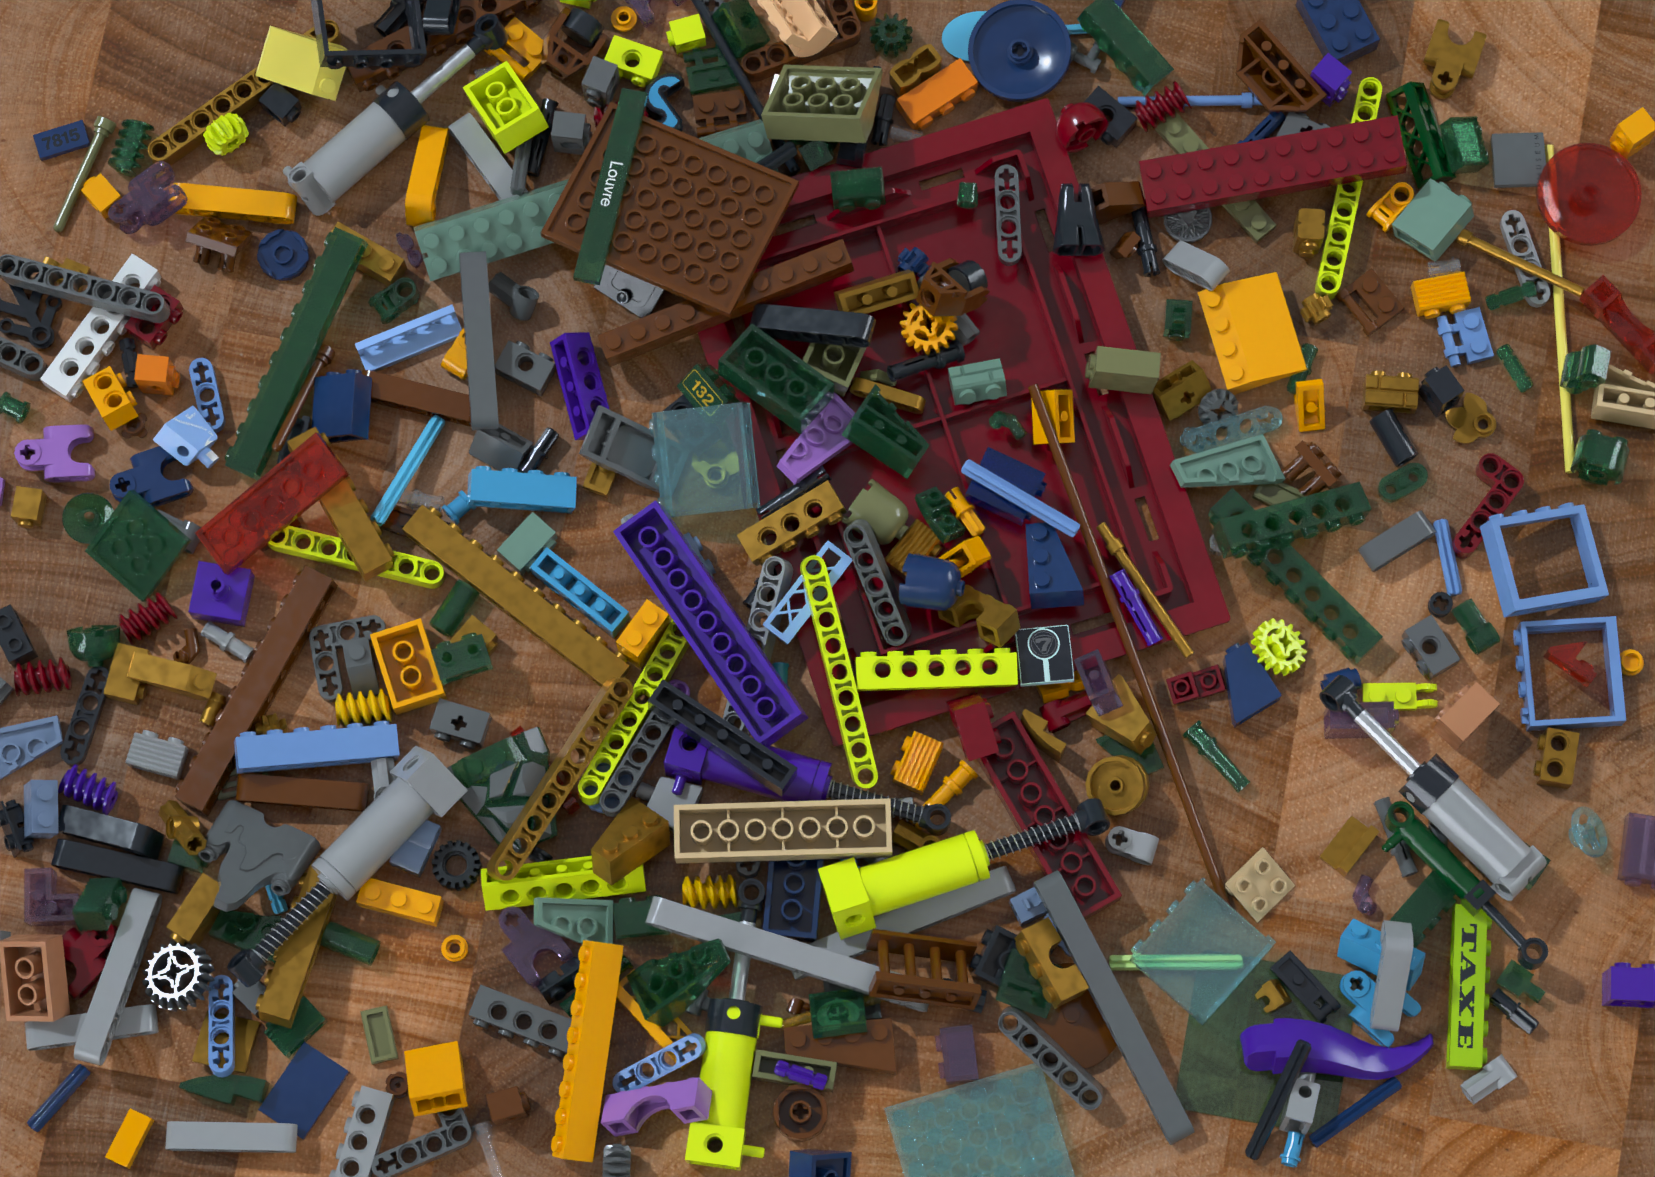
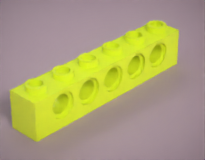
[855,648,1018,691]
[481,856,646,911]

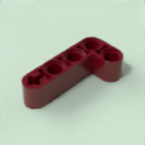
[1452,453,1524,559]

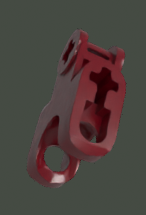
[62,920,118,1000]

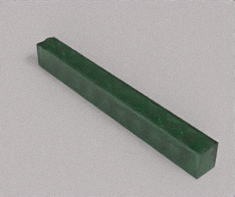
[225,227,368,481]

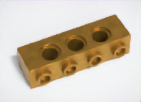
[737,480,847,566]

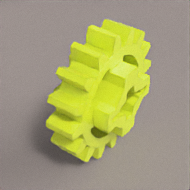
[1251,618,1307,676]

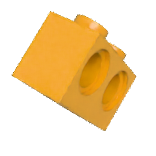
[82,366,138,431]

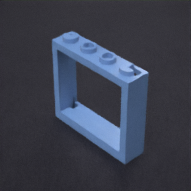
[1480,502,1609,618]
[1513,616,1626,731]

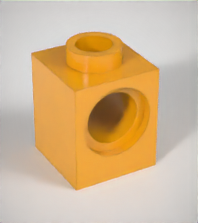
[81,173,125,219]

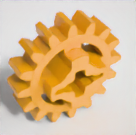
[900,303,958,355]

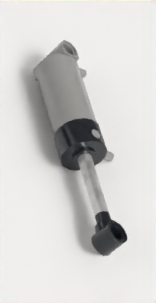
[283,13,508,216]
[1319,675,1547,901]

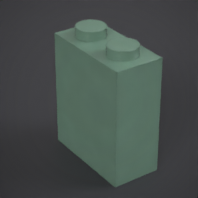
[1392,178,1474,262]

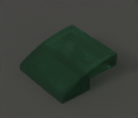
[995,948,1064,1019]

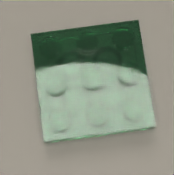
[85,490,192,602]

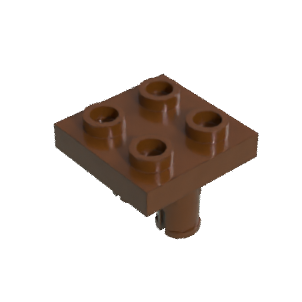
[186,217,253,273]
[1281,440,1343,502]

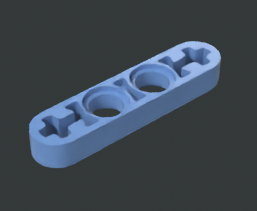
[208,975,235,1077]
[613,1033,706,1093]

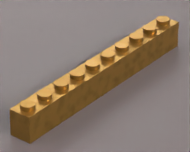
[402,505,630,690]

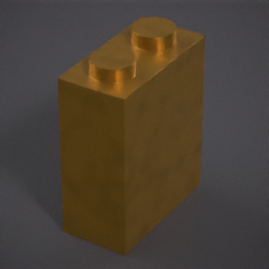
[167,873,222,946]

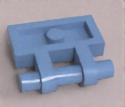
[1437,307,1494,368]

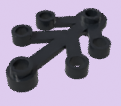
[0,266,63,349]

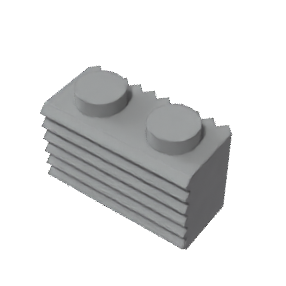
[125,730,189,780]

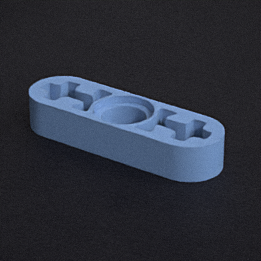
[189,358,226,433]

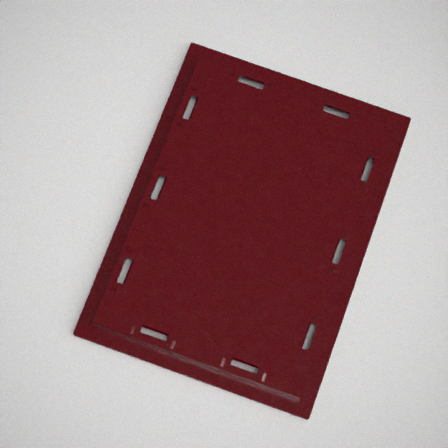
[698,98,1230,747]

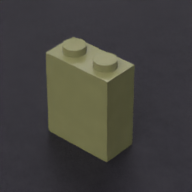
[1085,346,1161,394]

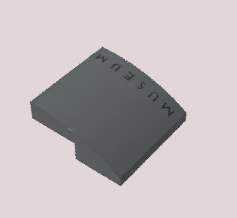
[1490,132,1547,188]

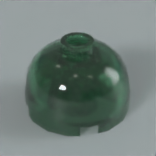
[67,625,121,667]

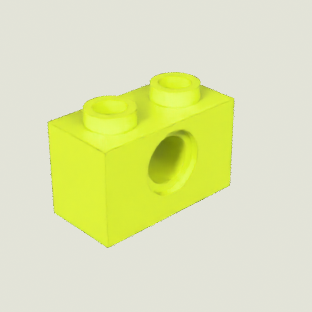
[604,35,664,87]

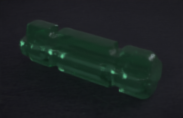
[1485,281,1537,310]
[1496,344,1533,393]

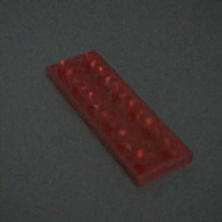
[195,432,350,575]

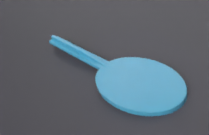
[942,11,1095,62]

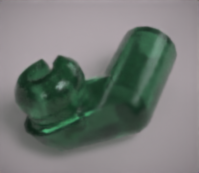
[989,411,1027,441]

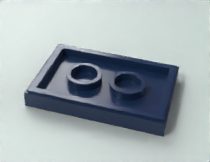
[258,1042,350,1140]

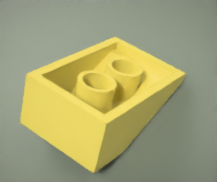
[256,26,348,101]

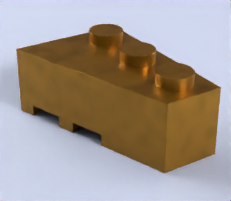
[591,796,670,886]

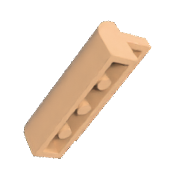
[757,0,838,57]

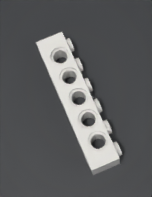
[40,254,162,402]

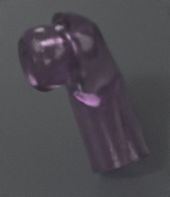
[1352,875,1377,916]

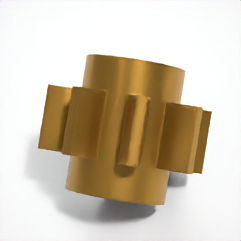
[1300,293,1333,325]
[255,713,288,735]

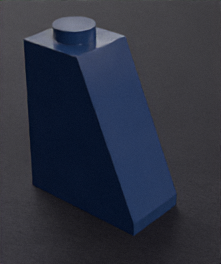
[1223,642,1282,728]

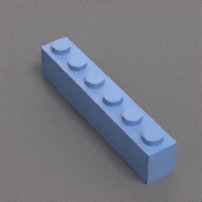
[234,721,400,774]

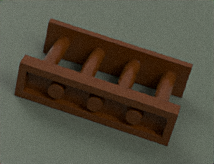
[866,929,981,1010]

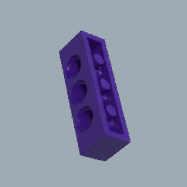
[550,332,610,440]

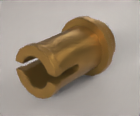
[199,691,227,727]

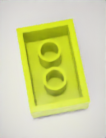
[463,61,549,154]

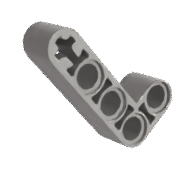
[1370,920,1413,1032]

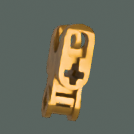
[1423,19,1487,100]

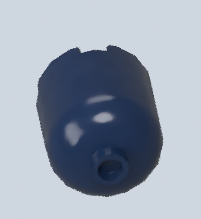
[899,553,965,610]

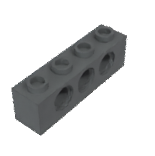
[468,984,572,1058]

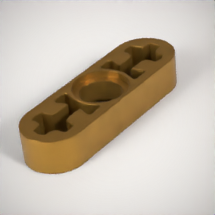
[850,377,926,414]

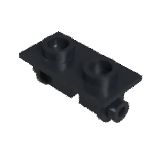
[0,799,35,858]
[536,956,580,1005]

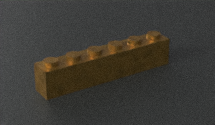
[287,427,395,582]
[256,864,338,1029]

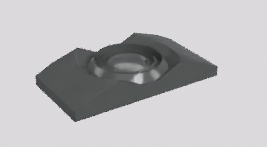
[579,405,689,497]

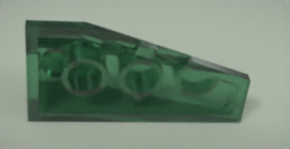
[627,938,731,1027]

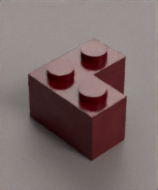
[946,692,1001,761]

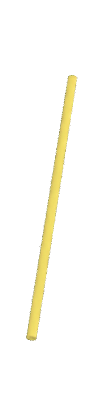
[1545,145,1576,473]

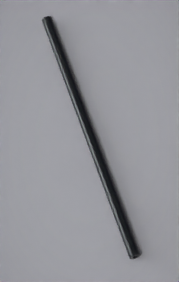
[691,0,801,175]

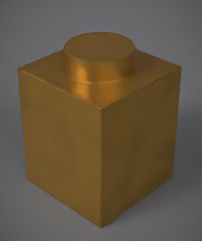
[11,486,47,528]

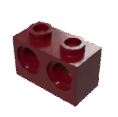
[124,285,184,350]

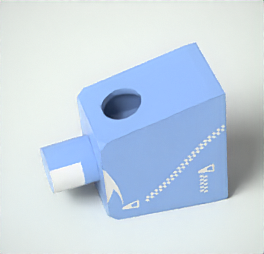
[153,406,219,469]

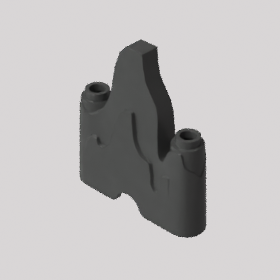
[198,800,321,912]

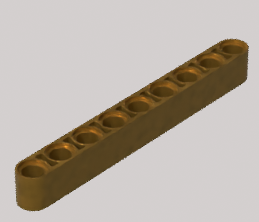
[148,19,342,169]
[487,677,633,880]

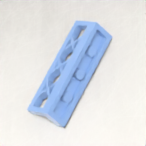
[355,305,462,372]
[763,541,853,645]

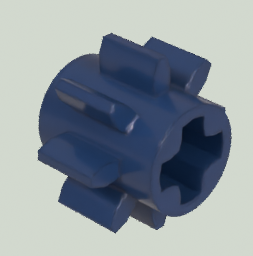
[897,247,929,278]

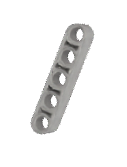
[448,113,528,200]
[24,1004,159,1051]
[165,1121,298,1153]

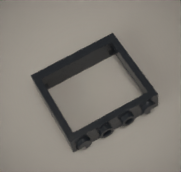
[311,0,427,69]

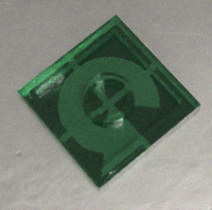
[809,989,868,1039]

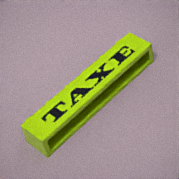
[1446,904,1492,1071]

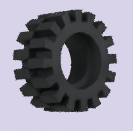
[432,840,482,891]

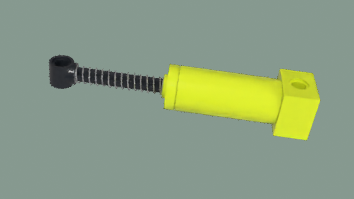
[818,798,1110,940]

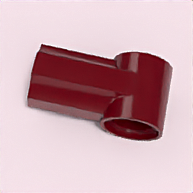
[1039,690,1094,733]

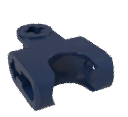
[109,446,194,508]

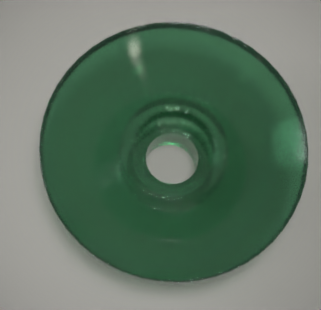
[62,493,116,544]

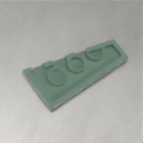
[1170,434,1285,488]

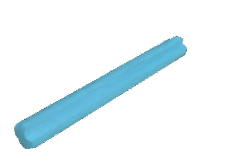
[370,415,445,526]

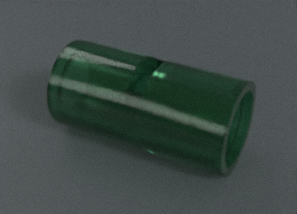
[429,579,480,638]
[320,921,381,966]

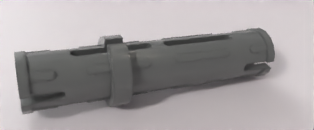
[1373,797,1419,878]

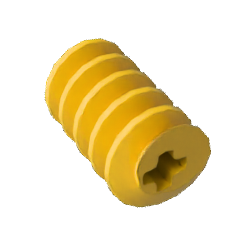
[335,689,392,727]
[682,874,737,909]

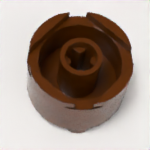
[773,1084,828,1142]

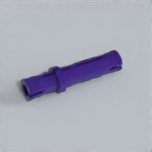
[1109,568,1163,646]

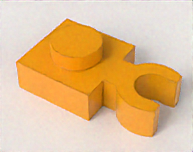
[1036,670,1086,704]

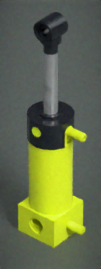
[685,878,783,1171]

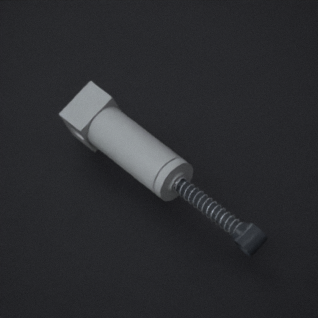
[227,745,468,987]

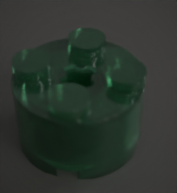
[1570,429,1630,485]

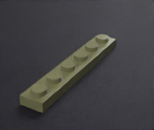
[1155,112,1276,243]

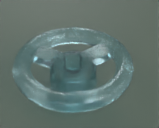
[1569,806,1607,858]

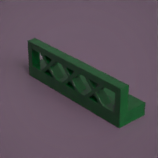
[1386,81,1456,189]

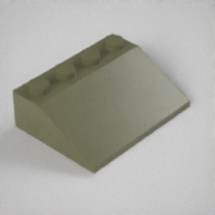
[761,65,883,143]

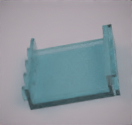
[649,402,760,518]
[1130,877,1276,1025]

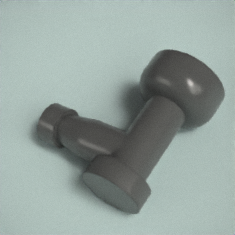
[1070,39,1104,74]

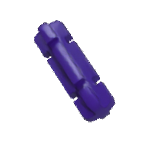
[774,1060,828,1090]

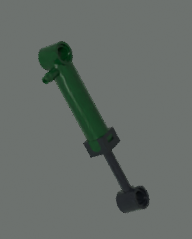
[1382,801,1549,970]

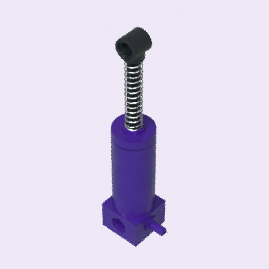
[664,727,951,836]

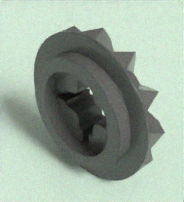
[1198,389,1239,430]

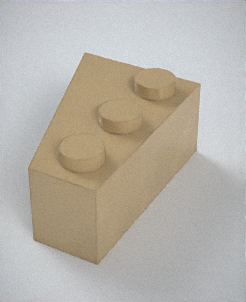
[1591,358,1655,429]

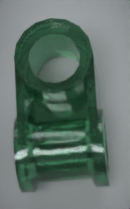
[368,277,420,324]

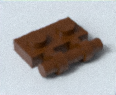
[692,89,748,138]

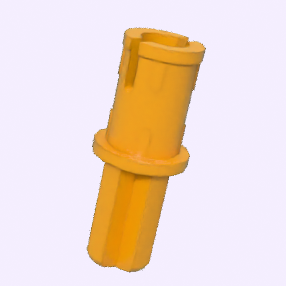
[944,487,985,537]

